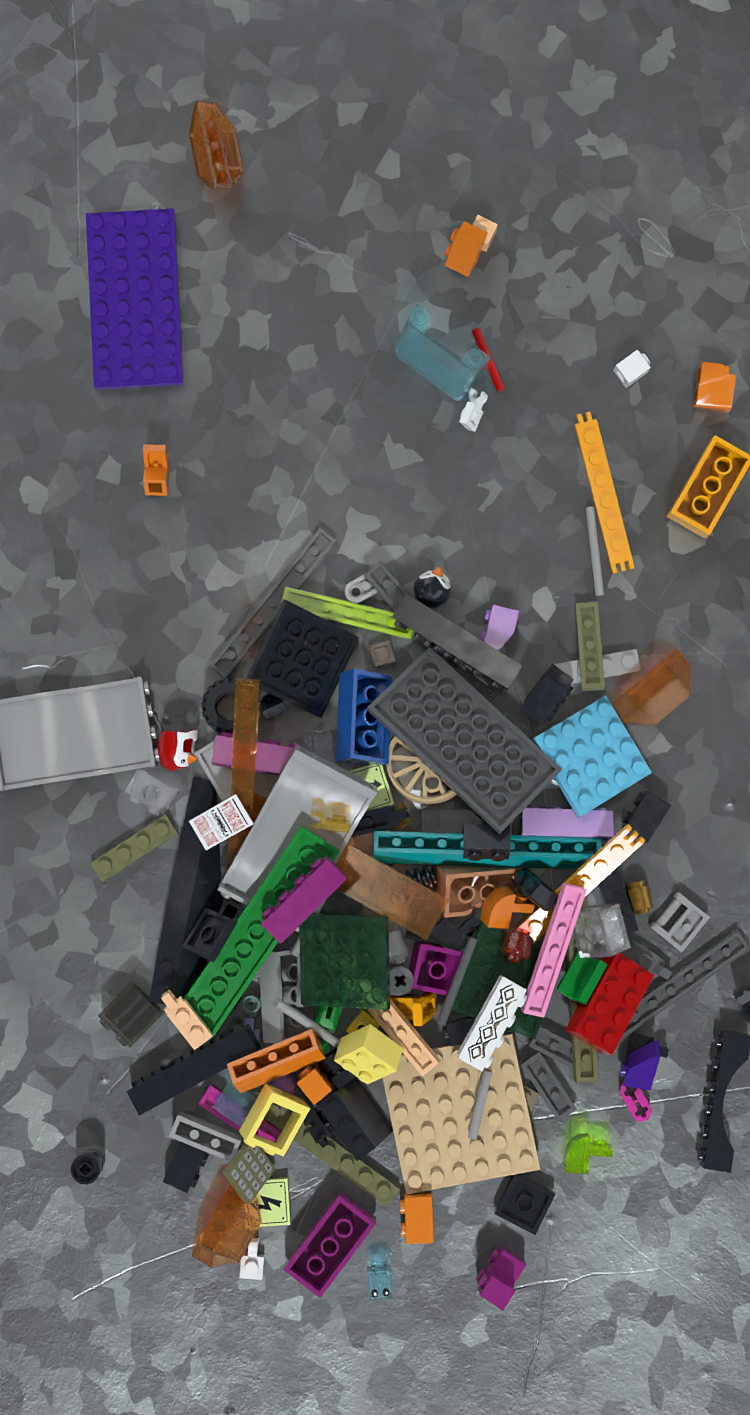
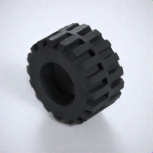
[201,678,259,734]

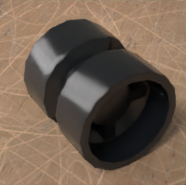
[317,1048,356,1090]
[70,1148,105,1185]

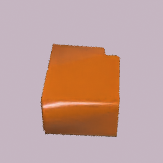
[693,362,736,413]

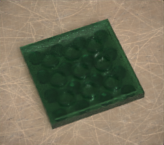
[299,913,390,1010]
[451,923,543,1040]

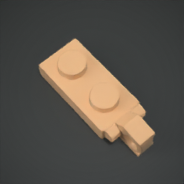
[161,989,213,1050]

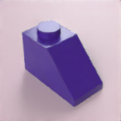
[620,1041,661,1090]

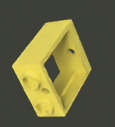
[239,1083,310,1157]

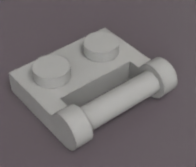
[649,891,710,953]

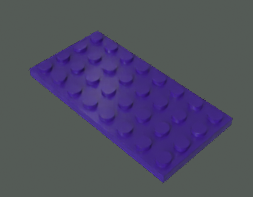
[86,208,184,390]

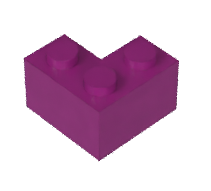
[476,1245,526,1311]

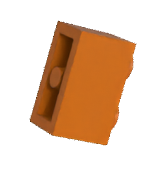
[445,221,488,277]
[297,1062,333,1105]
[400,1192,434,1244]

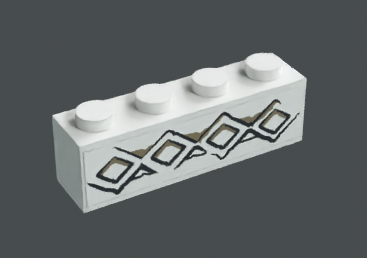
[455,975,527,1071]

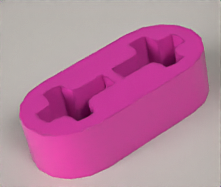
[619,1082,652,1122]

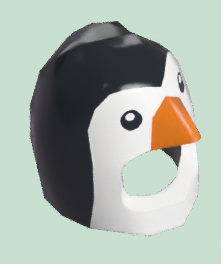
[413,567,451,608]

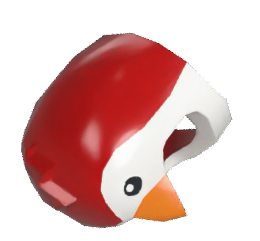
[158,730,198,772]

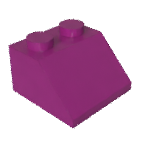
[409,940,463,995]

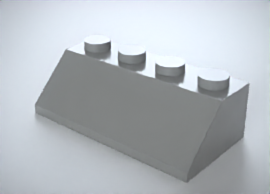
[259,948,314,1044]

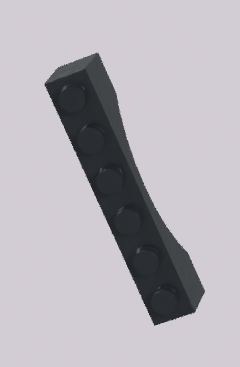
[697,1029,750,1173]

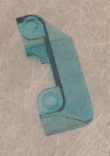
[395,304,491,401]

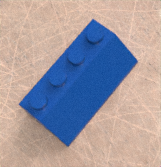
[336,669,392,765]

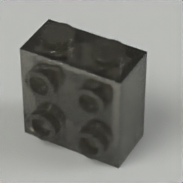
[98,981,164,1048]

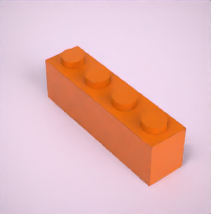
[227,1029,326,1093]

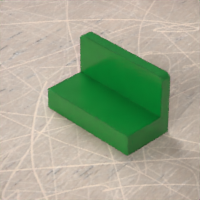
[557,951,607,1005]

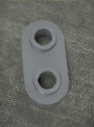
[345,575,378,604]

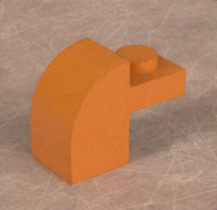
[143,444,169,496]
[480,887,535,929]

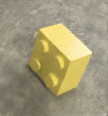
[334,1024,403,1084]

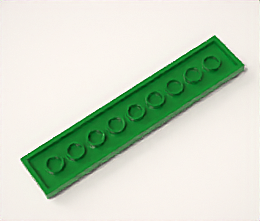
[183,825,340,1038]

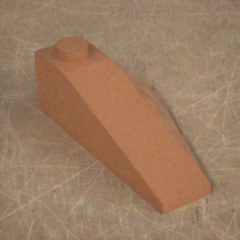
[436,865,531,918]

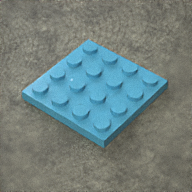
[531,696,652,817]

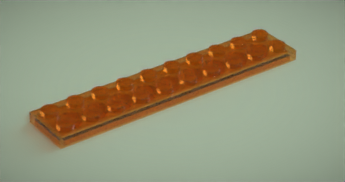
[236,791,449,940]

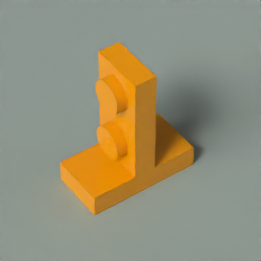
[388,992,437,1026]

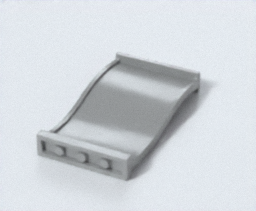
[0,676,160,791]
[218,744,378,932]

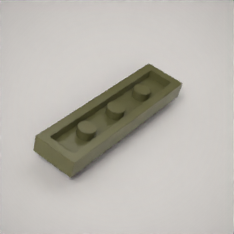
[575,602,605,691]
[90,814,178,882]

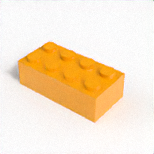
[666,435,750,539]

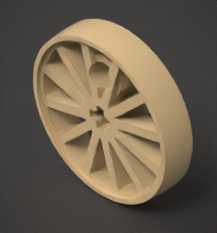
[386,736,457,805]

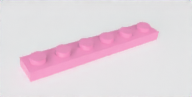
[521,882,587,1018]

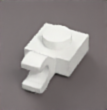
[459,389,488,432]
[240,1237,264,1280]

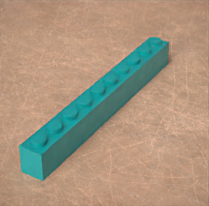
[373,831,602,869]

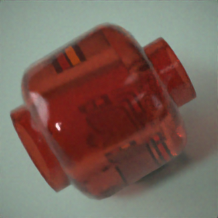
[501,927,534,963]

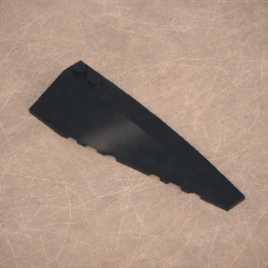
[149,777,223,1004]

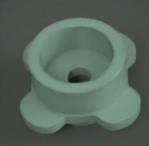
[238,990,261,1017]

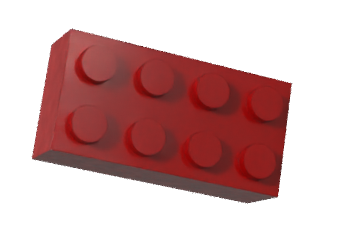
[565,951,654,1055]

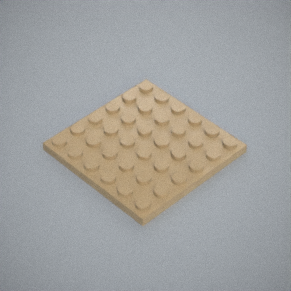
[383,1033,540,1195]

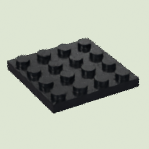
[245,599,359,718]

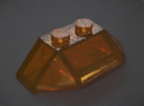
[189,102,244,190]
[611,648,691,725]
[192,1184,262,1268]

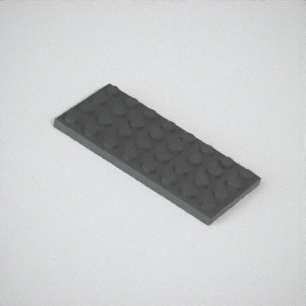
[367,647,562,834]

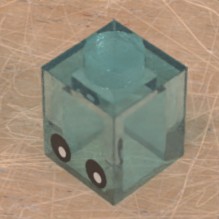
[367,1262,392,1300]

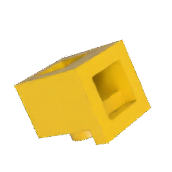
[346,1008,379,1034]

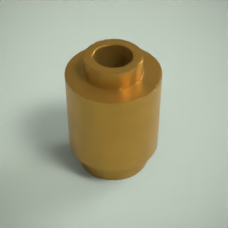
[625,880,653,915]

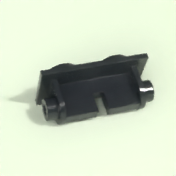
[303,1099,336,1146]

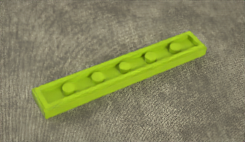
[281,586,412,640]

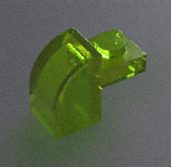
[563,1133,613,1174]

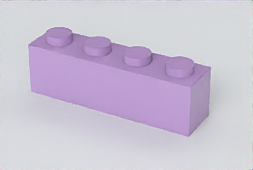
[521,805,614,844]

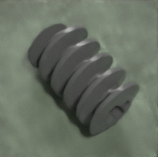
[376,966,414,996]

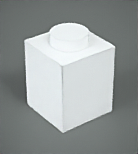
[613,350,651,388]

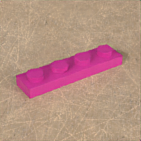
[198,1084,282,1143]

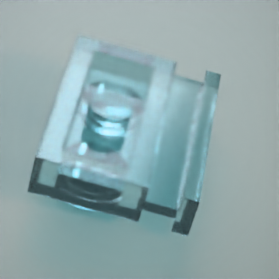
[212,1079,258,1127]

